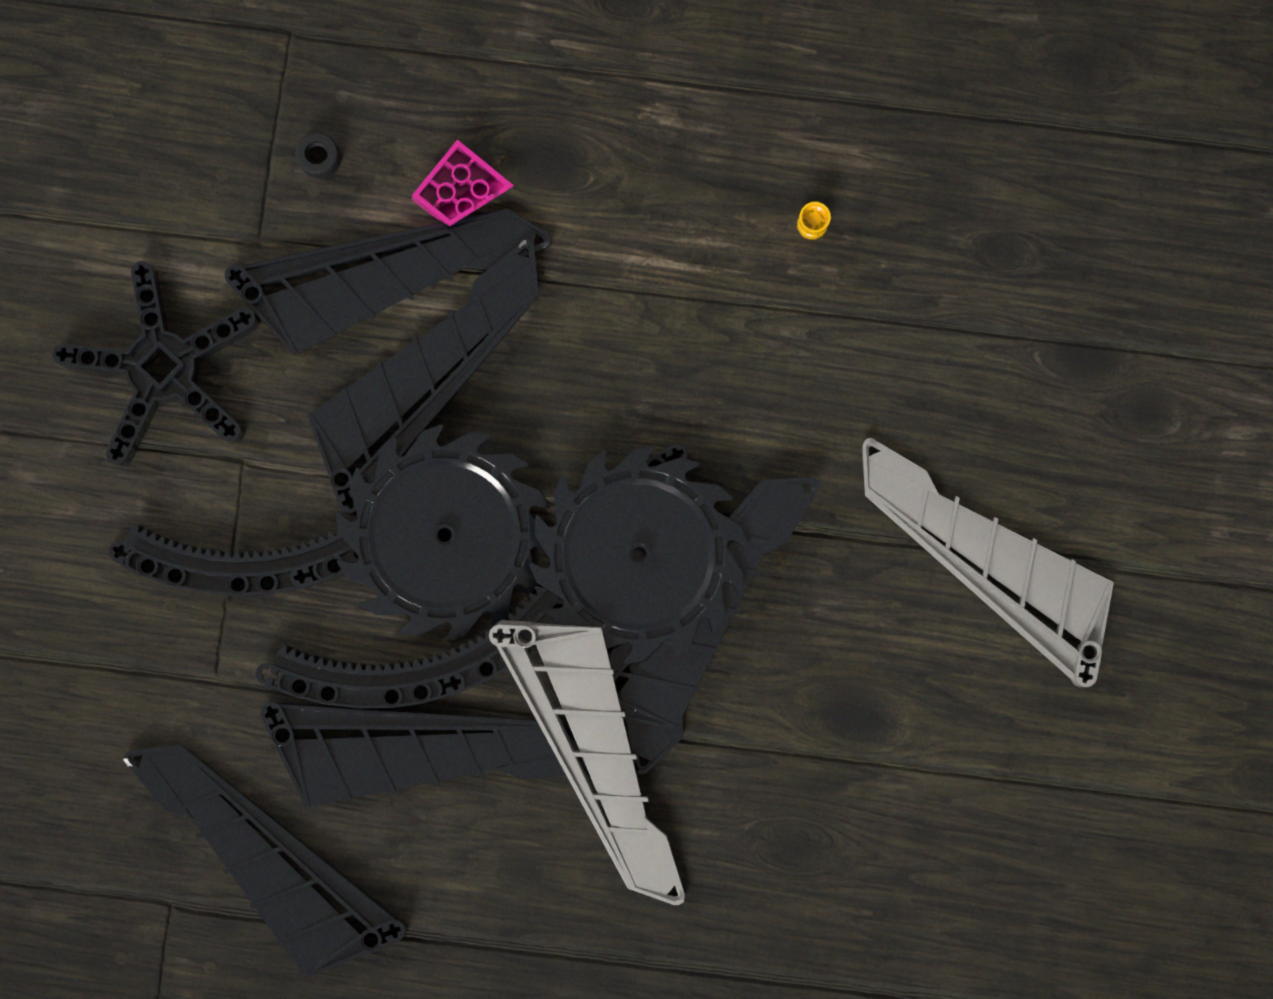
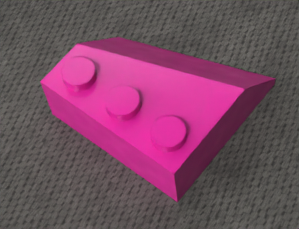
[412,140,514,226]

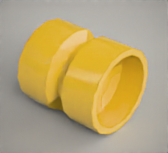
[797,202,831,239]

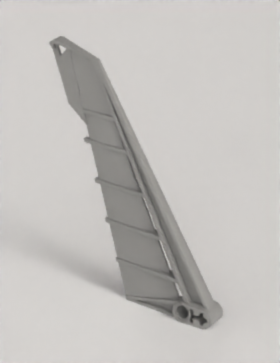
[862,438,1114,687]
[489,620,686,905]

